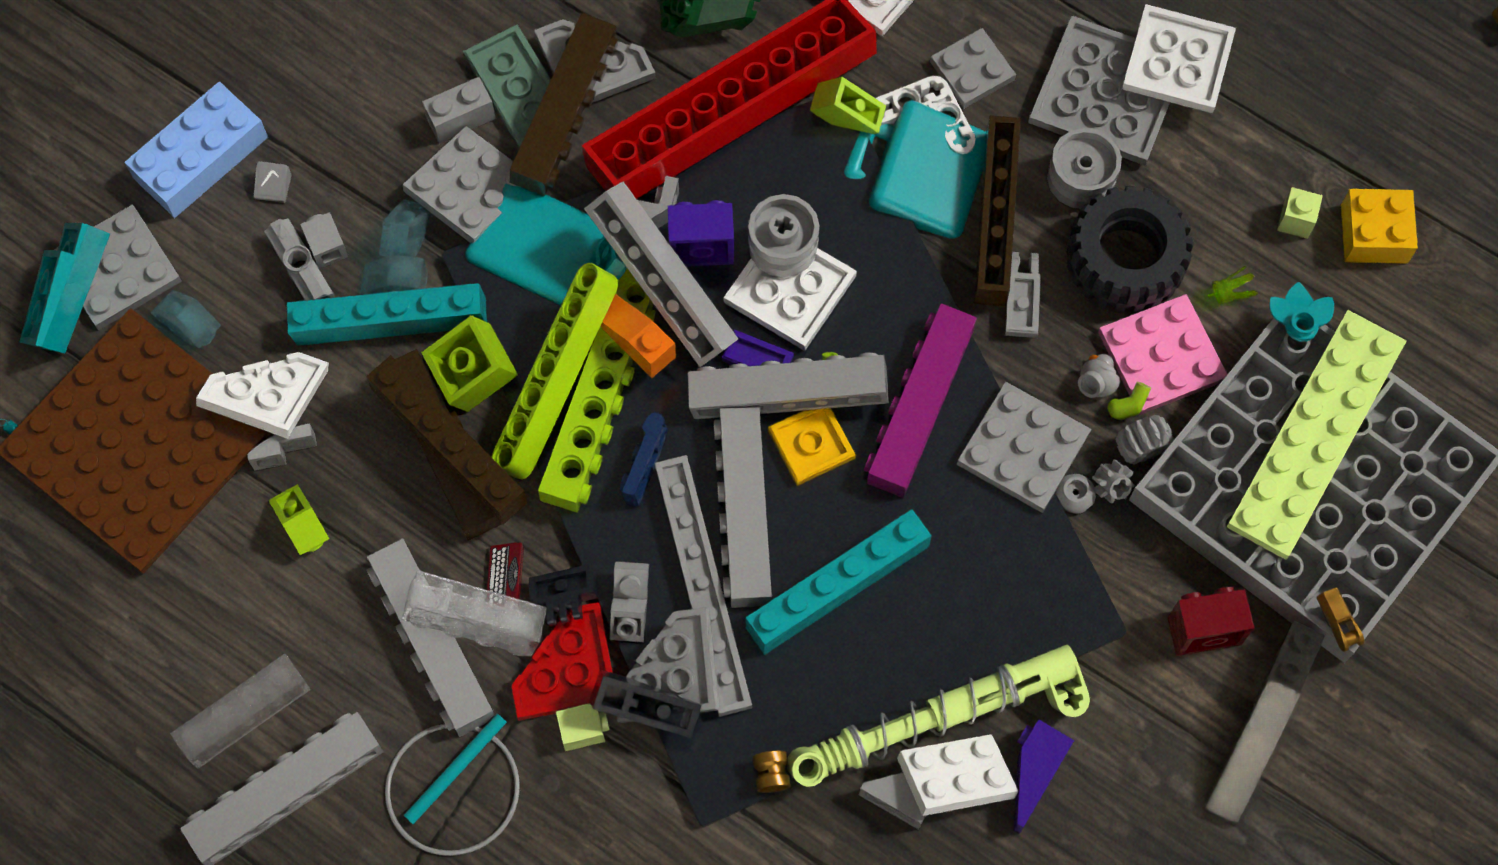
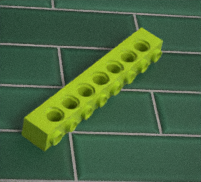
[538,268,655,513]

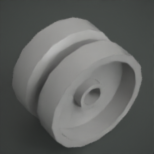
[1047,128,1122,209]
[748,194,820,277]

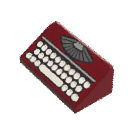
[485,542,524,612]

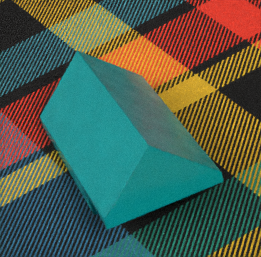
[19,223,110,354]

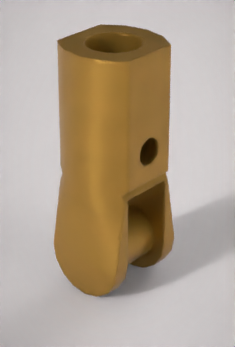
[1316,587,1365,652]

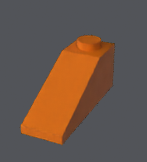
[600,294,676,378]

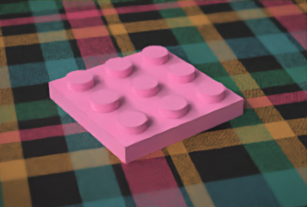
[1098,294,1228,415]

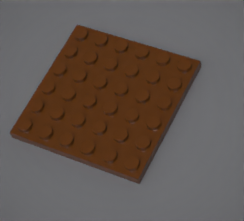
[0,308,272,574]

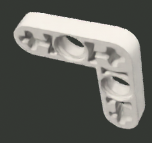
[876,76,976,154]

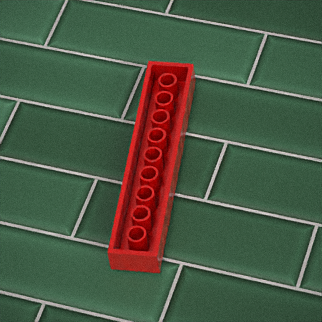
[581,0,877,199]

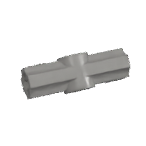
[264,218,335,301]

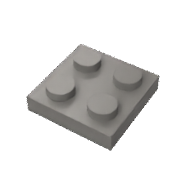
[930,28,1016,109]

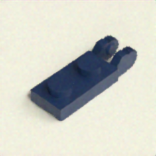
[620,412,668,507]

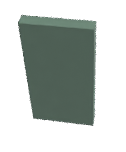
[463,25,551,148]

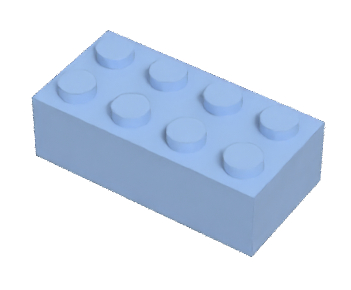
[125,81,268,218]

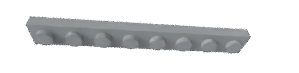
[655,455,752,717]

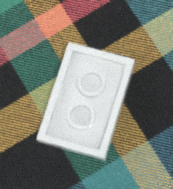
[897,734,1018,816]

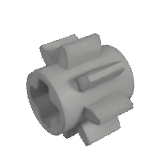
[1092,460,1135,503]

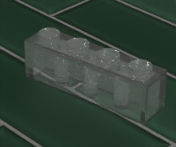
[401,570,547,657]
[170,653,311,769]

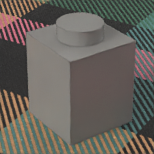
[300,212,348,269]

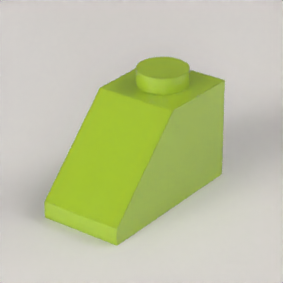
[810,77,886,134]
[269,484,329,555]

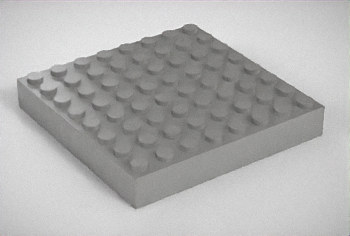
[1129,318,1498,663]

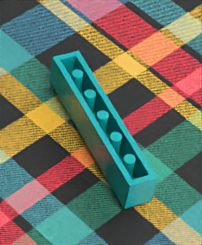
[287,283,487,346]
[746,509,932,655]

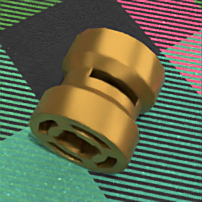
[753,751,791,793]

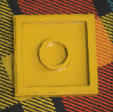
[768,408,856,486]

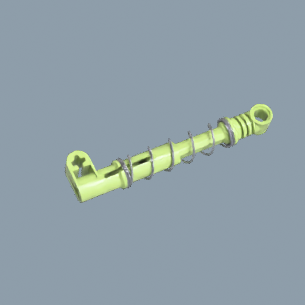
[787,645,1090,787]

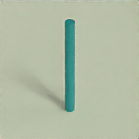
[403,714,507,824]

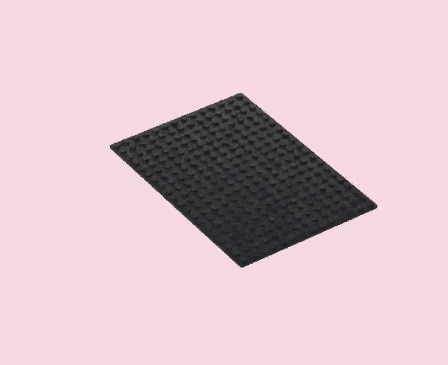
[443,100,1126,826]

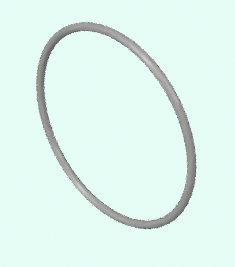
[385,724,520,856]

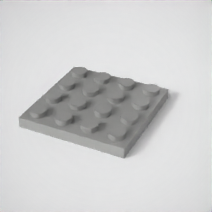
[1028,16,1170,165]

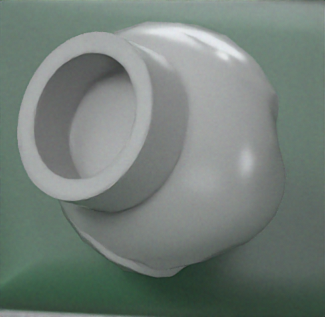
[1078,354,1120,398]

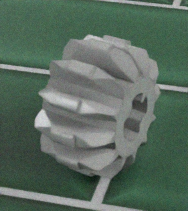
[1115,415,1174,464]

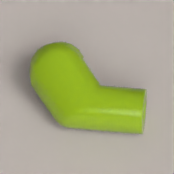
[1107,381,1151,420]

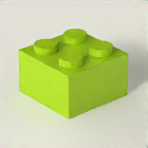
[421,315,518,412]

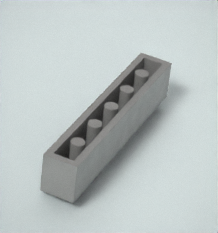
[584,181,738,367]
[688,352,889,419]
[714,406,772,608]
[366,539,495,737]
[180,712,384,865]

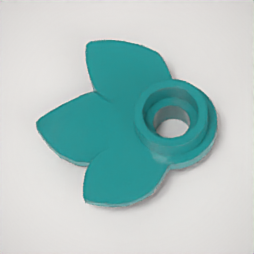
[1269,282,1334,342]

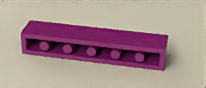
[864,304,977,498]

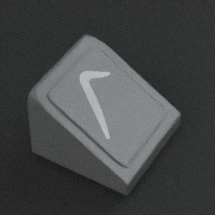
[254,161,292,203]

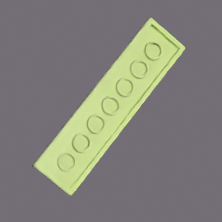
[1227,310,1406,560]

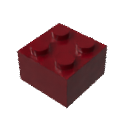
[1167,587,1254,656]

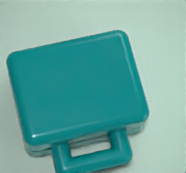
[844,100,986,239]
[465,183,604,306]

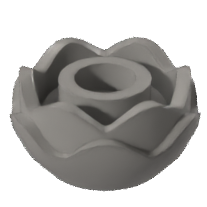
[1055,474,1096,514]

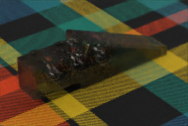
[1204,620,1325,826]

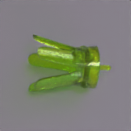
[1207,265,1258,305]

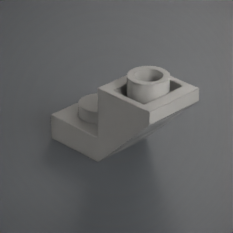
[637,176,679,228]
[610,562,649,642]

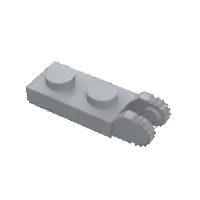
[1005,252,1041,338]

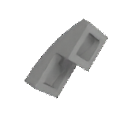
[247,423,317,470]

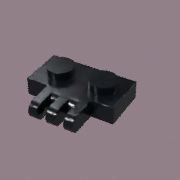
[529,563,598,626]

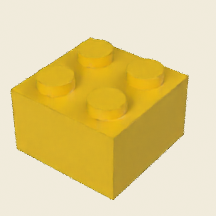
[1341,189,1418,264]

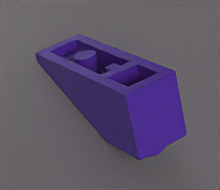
[1014,719,1074,834]

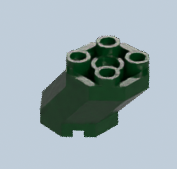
[657,0,760,37]

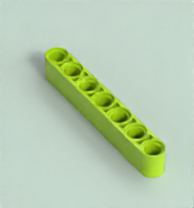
[492,263,618,480]

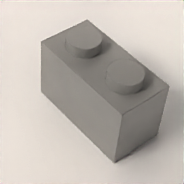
[422,77,496,143]

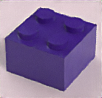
[668,200,734,266]

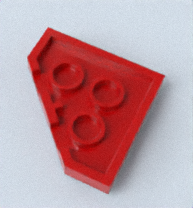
[512,602,613,721]

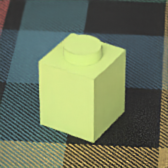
[1277,187,1323,239]
[556,703,609,751]

